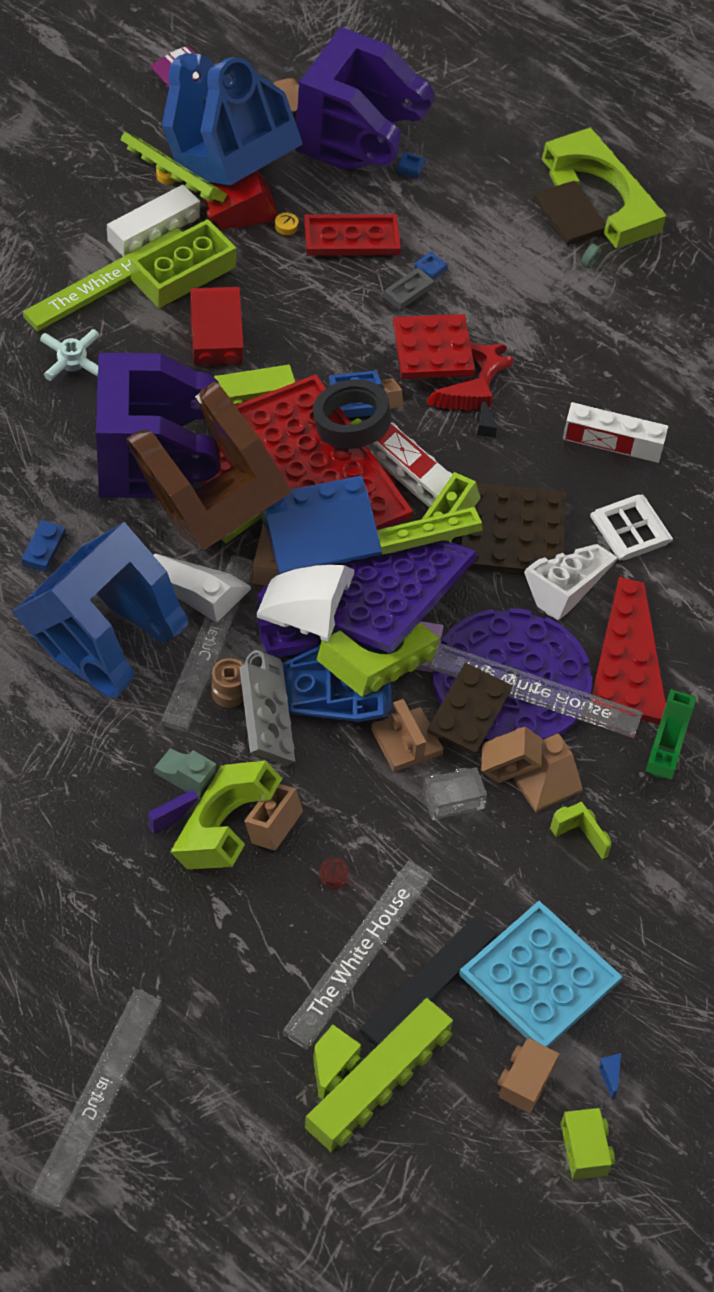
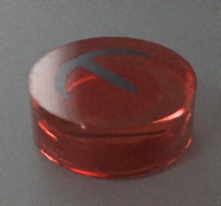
[320,858,348,887]

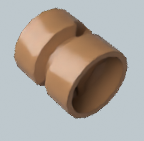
[211,658,244,708]

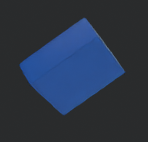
[397,152,426,179]
[414,252,448,280]

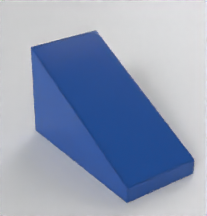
[598,1053,621,1099]

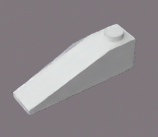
[524,544,618,620]
[153,554,251,623]

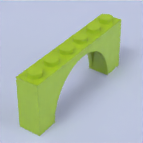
[542,127,666,249]

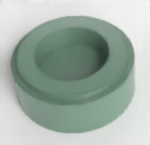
[581,243,601,268]

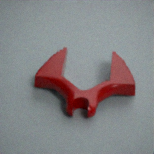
[427,341,514,410]

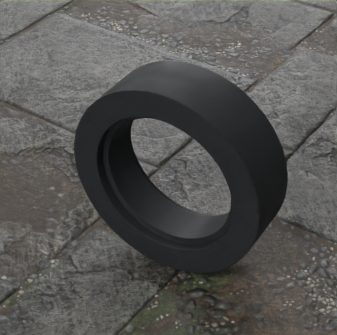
[313,379,391,449]

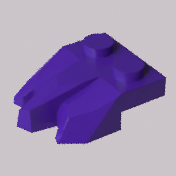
[257,605,319,658]

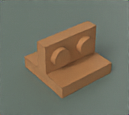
[371,699,444,772]

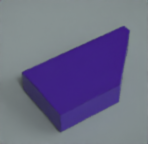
[148,790,198,834]

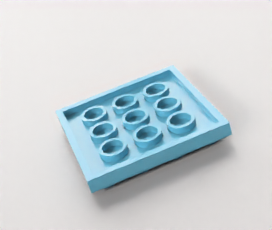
[459,901,622,1048]

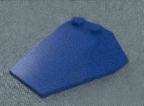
[282,638,392,722]

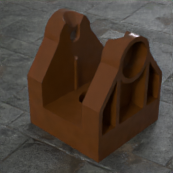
[126,381,292,550]

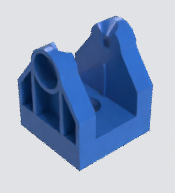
[162,53,303,185]
[12,522,188,698]

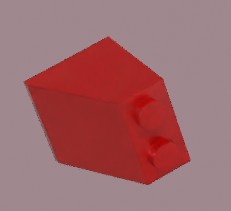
[202,170,278,230]
[190,287,243,366]

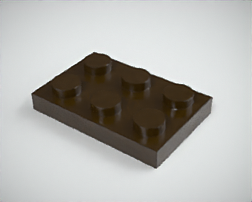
[427,662,513,756]

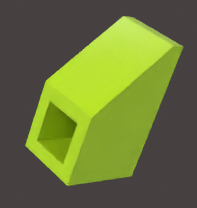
[313,1025,361,1100]

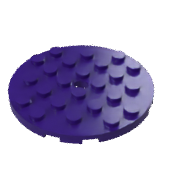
[432,608,592,742]

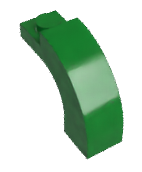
[646,689,696,780]

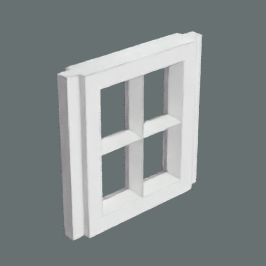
[590,494,673,561]

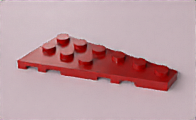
[589,577,666,725]

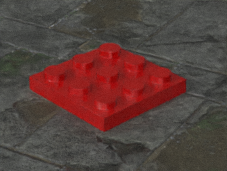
[392,314,475,379]

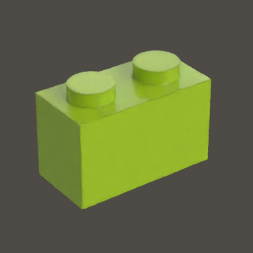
[561,1108,615,1180]

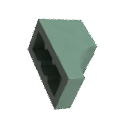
[154,748,216,800]

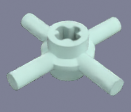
[40,329,99,381]

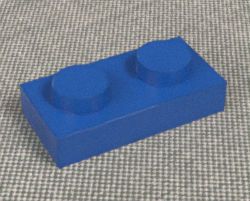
[21,520,66,572]

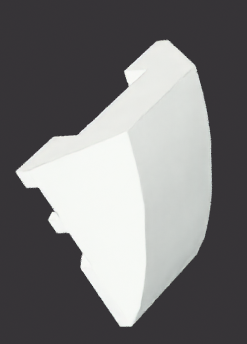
[257,565,354,642]

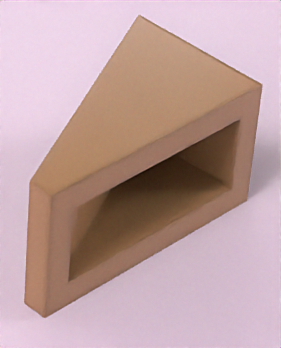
[381,378,403,409]

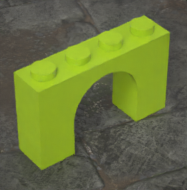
[317,622,440,697]
[170,760,282,869]

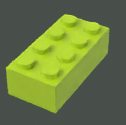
[130,219,236,308]

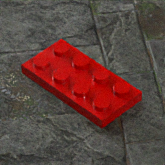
[304,214,401,256]

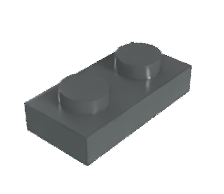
[383,268,435,310]

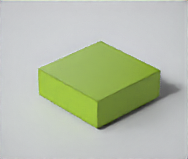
[549,165,579,186]

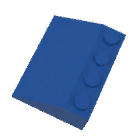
[261,476,382,575]

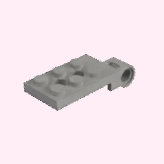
[239,650,295,766]

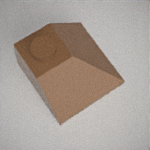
[513,733,583,813]

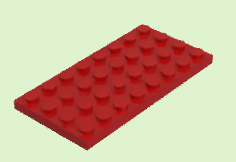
[235,374,413,530]

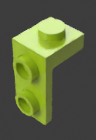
[550,801,611,859]

